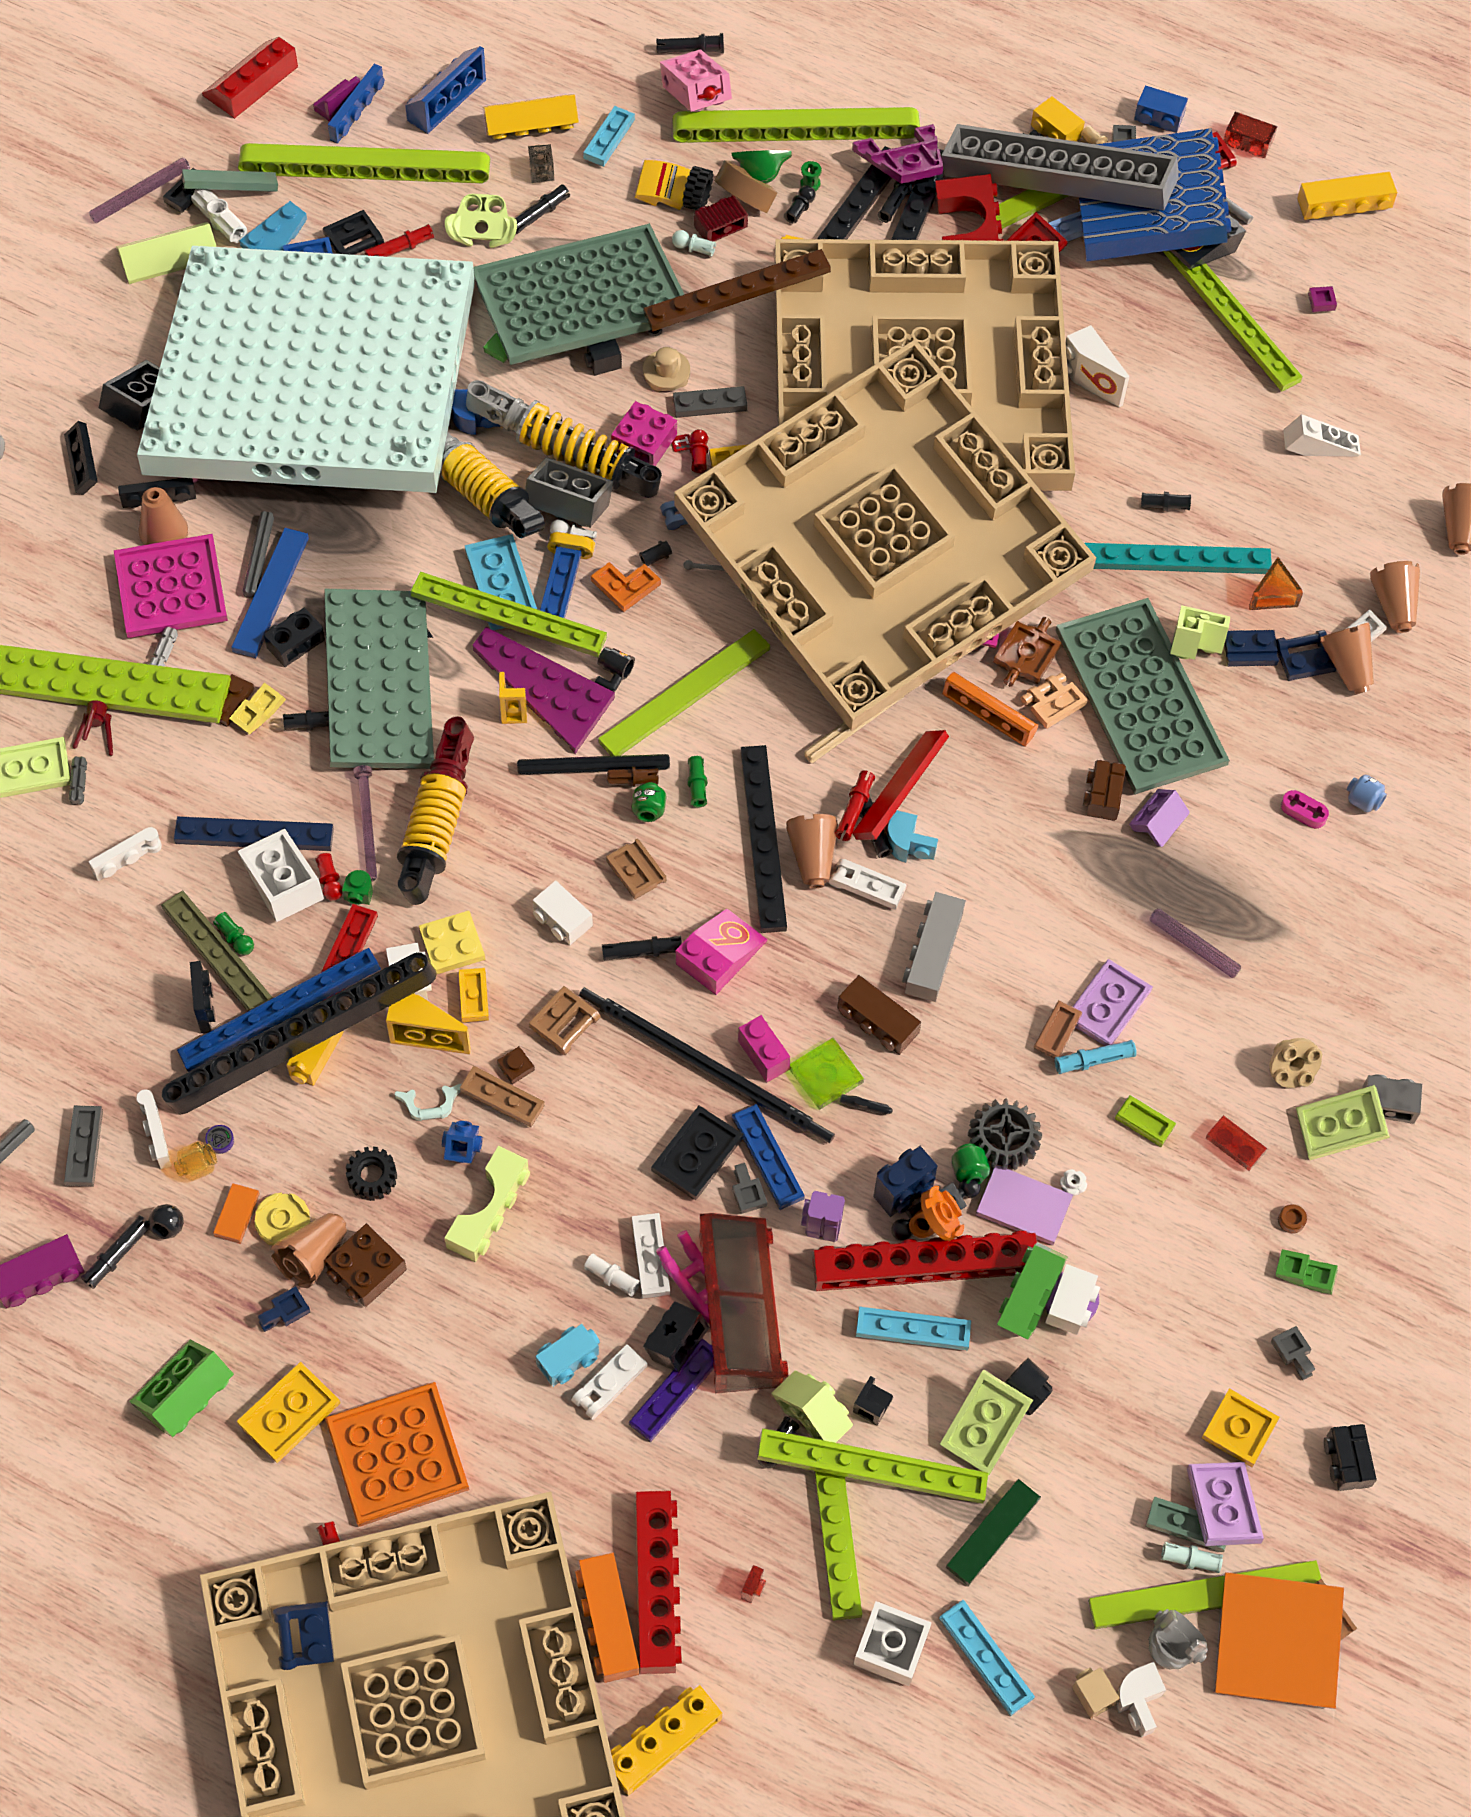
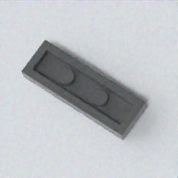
[673,386,747,418]
[64,1105,103,1187]

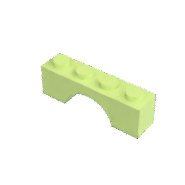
[445,1146,530,1262]

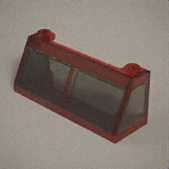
[699,1213,789,1394]

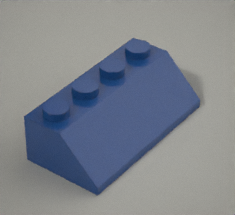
[405,46,486,134]

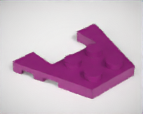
[852,124,943,183]

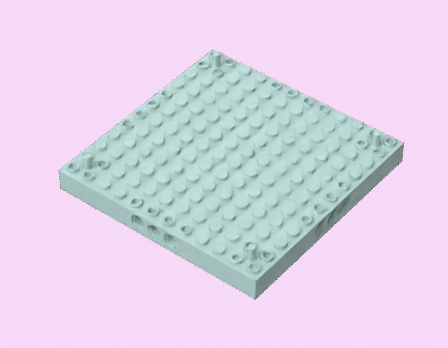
[137,246,475,493]

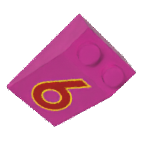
[676,909,767,995]

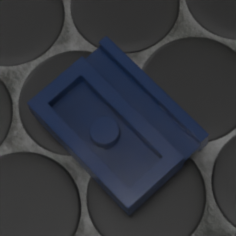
[1224,630,1279,667]

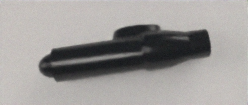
[840,1094,893,1115]

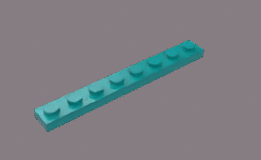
[1085,543,1272,574]

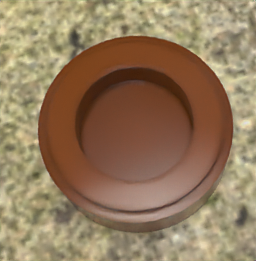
[1278,1204,1307,1234]

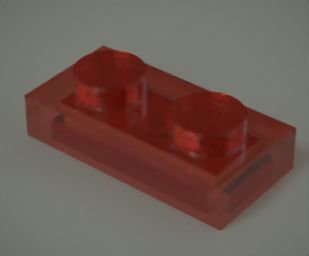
[1206,1115,1267,1171]

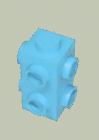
[535,1324,600,1387]

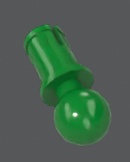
[213,912,254,955]

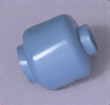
[1346,774,1387,813]

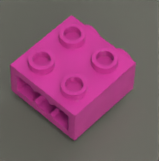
[611,401,677,466]

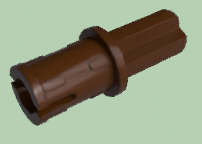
[607,767,659,787]

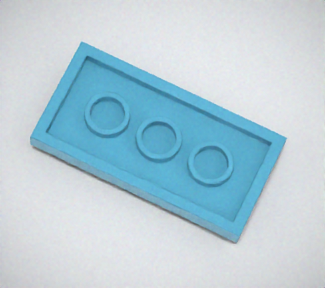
[465,534,537,631]

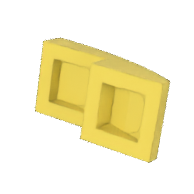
[229,682,286,734]

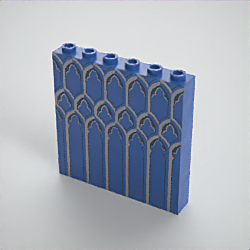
[1079,128,1231,262]

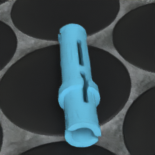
[1055,1040,1137,1074]

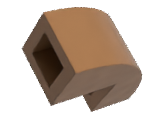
[714,160,777,213]

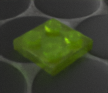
[789,1038,864,1110]

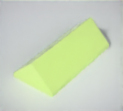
[116,222,216,284]

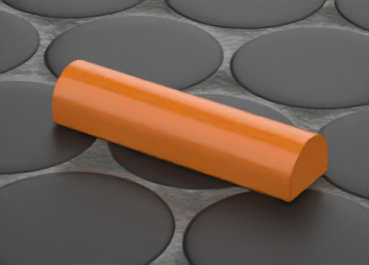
[942,672,1038,747]

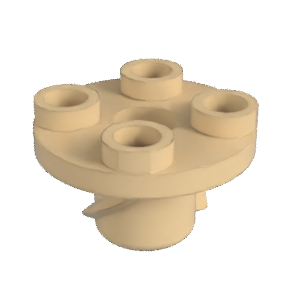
[643,347,690,392]
[1269,1038,1323,1088]

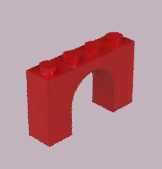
[935,174,1003,241]

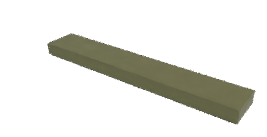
[161,890,273,1011]

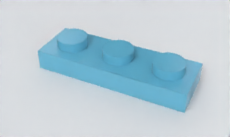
[583,106,635,167]

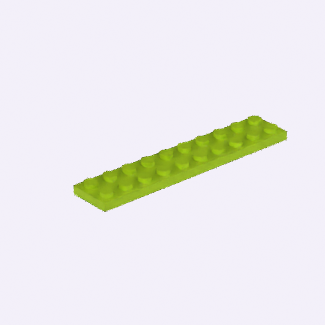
[0,645,231,723]

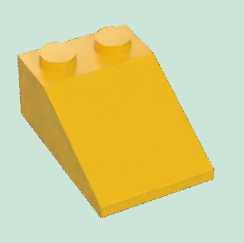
[386,993,471,1054]

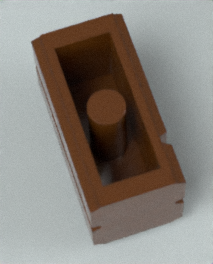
[1083,760,1126,821]

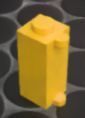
[287,1019,344,1086]

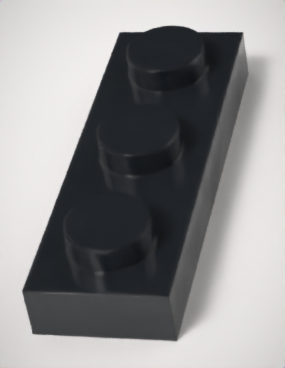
[64,421,98,495]
[118,478,197,508]

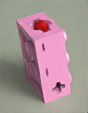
[660,49,732,112]

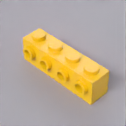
[483,94,579,139]
[1297,171,1398,220]
[605,1685,723,1796]

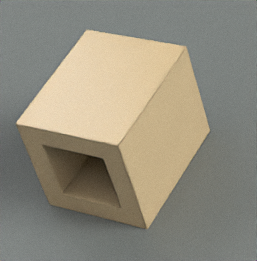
[1072,1667,1120,1719]

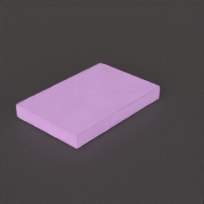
[1073,959,1153,1046]
[976,1165,1073,1245]
[1187,1462,1264,1546]

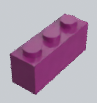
[0,1234,85,1308]

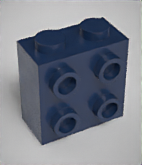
[873,1145,938,1217]

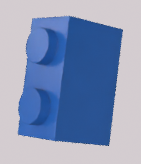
[1134,85,1188,133]

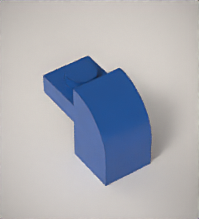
[452,389,500,435]

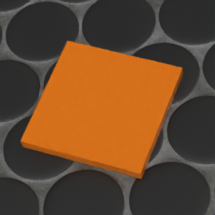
[325,1382,470,1527]
[1215,1572,1344,1709]

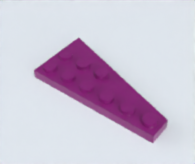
[473,627,615,754]

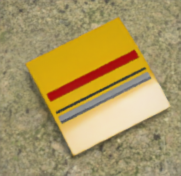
[634,160,691,210]

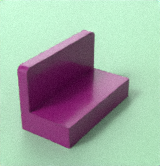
[313,76,360,122]

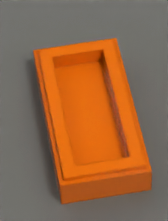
[213,1183,260,1244]

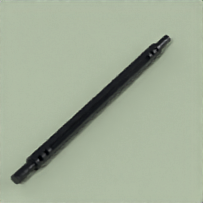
[579,987,835,1143]

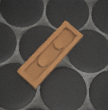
[460,1066,545,1127]

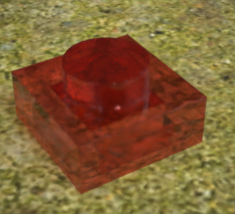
[741,1565,766,1603]

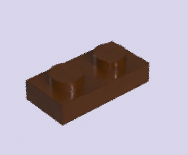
[219,674,255,727]

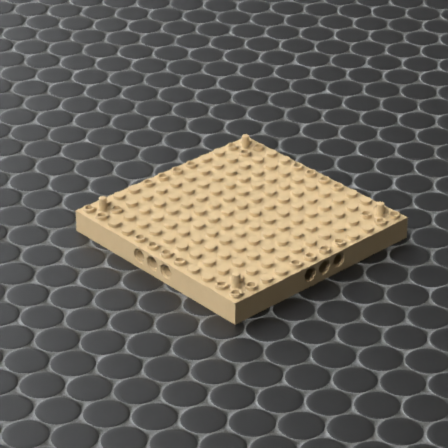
[774,239,1075,491]
[674,339,1096,731]
[200,1491,626,1817]

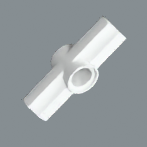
[191,189,247,243]

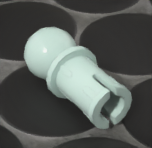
[672,230,716,257]

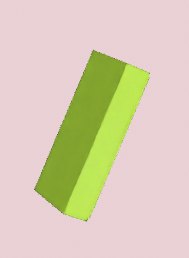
[1115,1095,1176,1147]

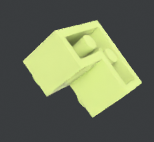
[1170,605,1230,660]
[771,1370,853,1443]

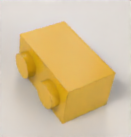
[1031,96,1085,142]

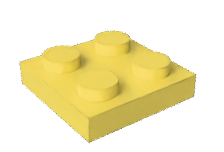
[419,911,486,974]

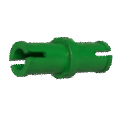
[687,756,708,808]

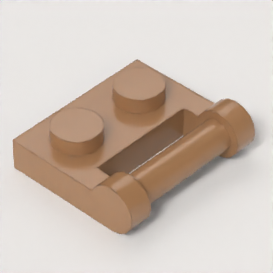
[529,986,601,1055]

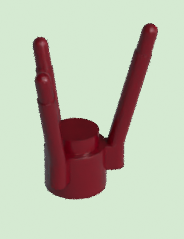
[72,700,113,756]

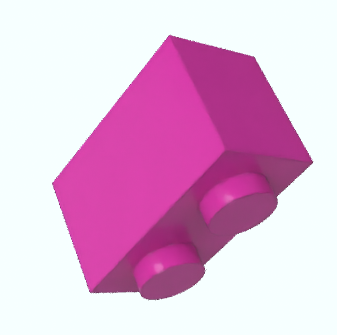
[738,1015,790,1083]

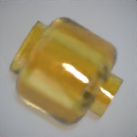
[174,1141,217,1182]

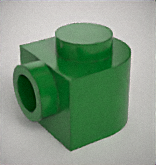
[342,870,373,905]

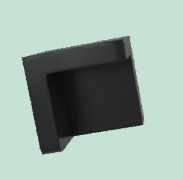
[853,1376,893,1426]

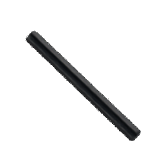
[517,754,670,774]

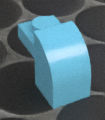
[887,810,938,863]

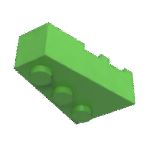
[997,1242,1068,1339]

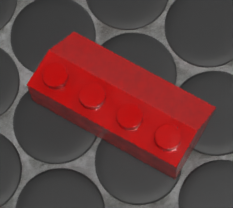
[202,37,298,119]

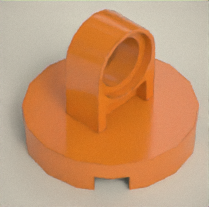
[909,1186,964,1241]

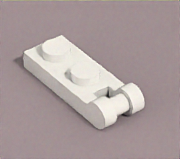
[89,827,162,881]
[829,859,906,910]
[137,1090,172,1169]
[571,1344,647,1420]

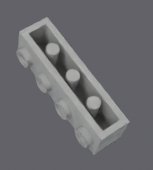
[902,891,966,1002]

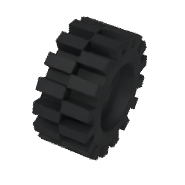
[683,166,713,210]
[346,1146,397,1201]

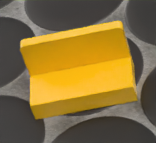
[499,672,527,724]

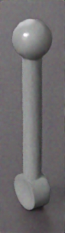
[683,560,728,574]

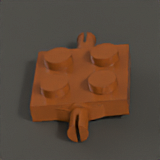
[993,617,1062,687]

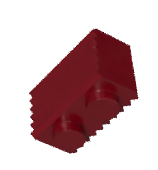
[694,195,748,242]

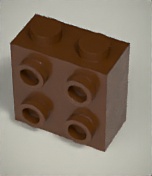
[325,1223,407,1308]

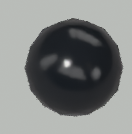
[148,1204,184,1239]

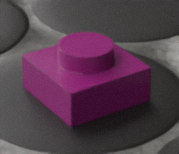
[1308,286,1337,312]

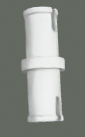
[584,1253,640,1297]

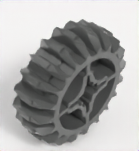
[968,1098,1042,1171]

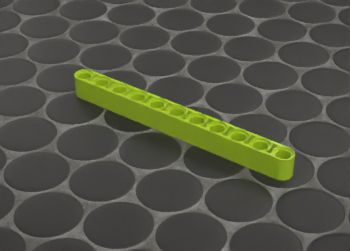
[672,107,920,143]
[238,143,490,183]

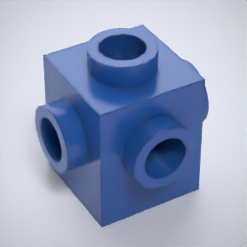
[442,1121,483,1163]

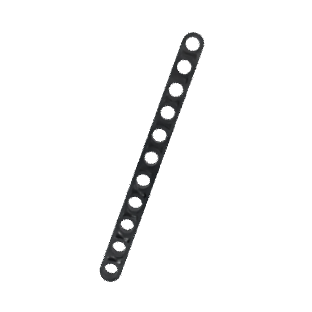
[162,952,437,1114]

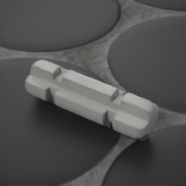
[149,627,178,666]

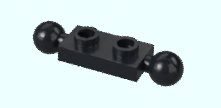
[891,1179,981,1241]

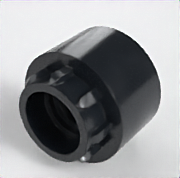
[1004,1358,1053,1415]

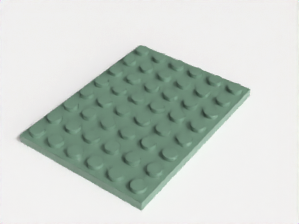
[473,223,693,365]

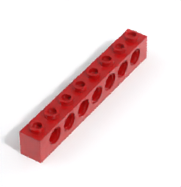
[813,1231,1037,1291]

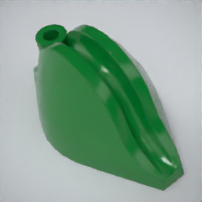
[731,150,792,184]

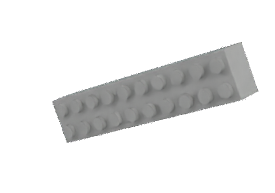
[941,124,1179,210]

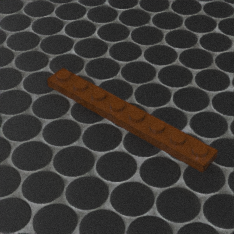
[644,249,831,331]

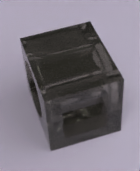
[528,144,554,183]

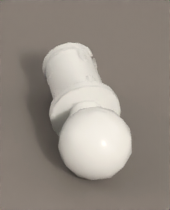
[550,519,597,542]

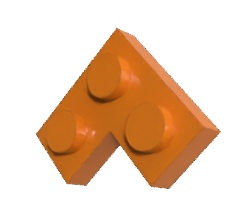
[591,562,661,612]

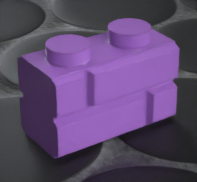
[801,1191,845,1242]

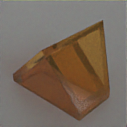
[1249,557,1303,610]

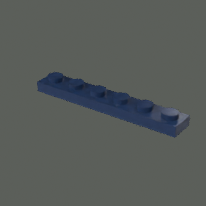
[174,816,334,851]

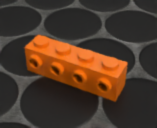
[575,1552,639,1683]

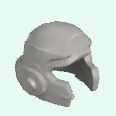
[1148,1609,1208,1670]

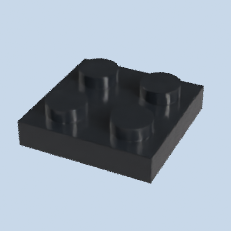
[190,961,216,1034]

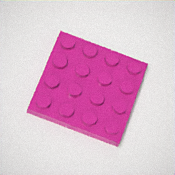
[113,534,228,638]

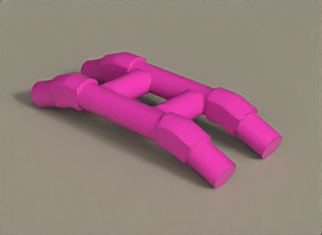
[656,1230,745,1331]

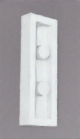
[632,1213,670,1298]

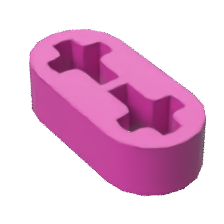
[1281,790,1329,829]

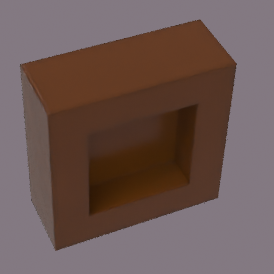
[497,1046,535,1085]

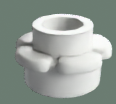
[1060,1169,1087,1196]

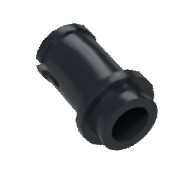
[639,540,672,566]

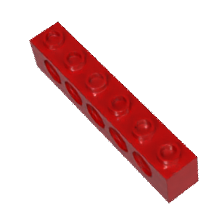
[636,1491,682,1674]

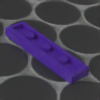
[629,1338,723,1442]

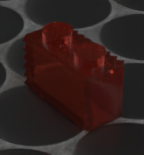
[1224,111,1278,158]

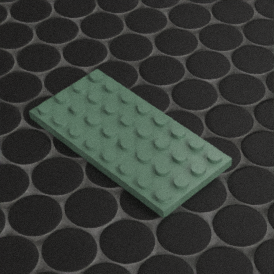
[324,589,434,769]
[1056,598,1230,794]

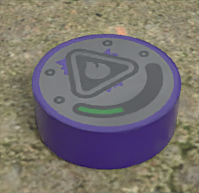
[205,1125,234,1154]

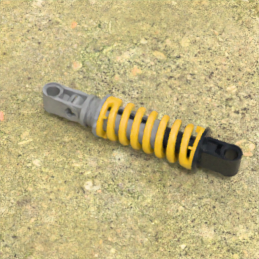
[466,380,662,498]

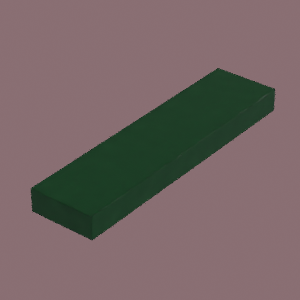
[946,1479,1041,1587]

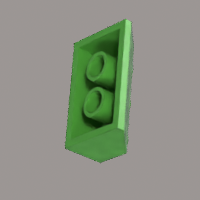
[129,1339,234,1437]

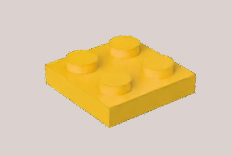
[1201,1388,1280,1467]

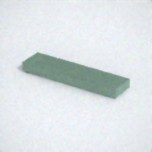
[182,169,278,192]

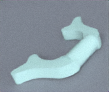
[395,1084,462,1121]

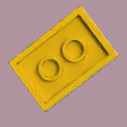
[237,1362,341,1463]

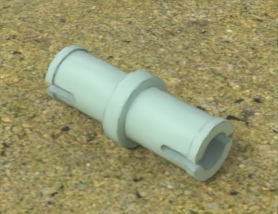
[1161,1541,1223,1573]

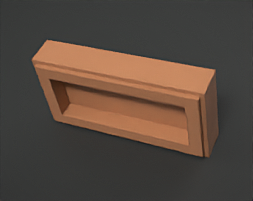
[1034,1000,1082,1059]

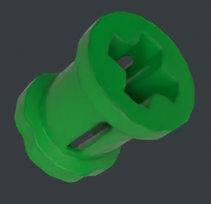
[800,161,822,191]

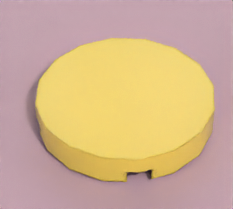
[254,1193,311,1246]

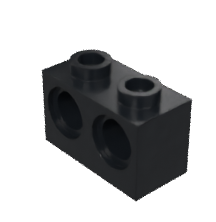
[264,607,325,667]

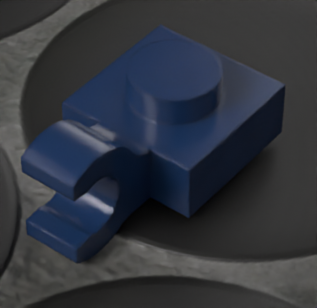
[258,1286,310,1332]

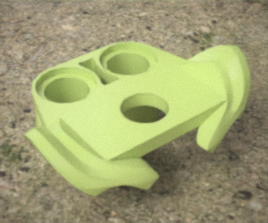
[445,194,517,248]

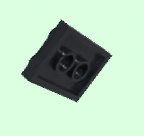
[651,1105,744,1200]

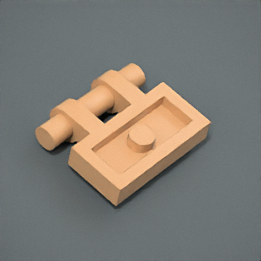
[1021,672,1087,729]

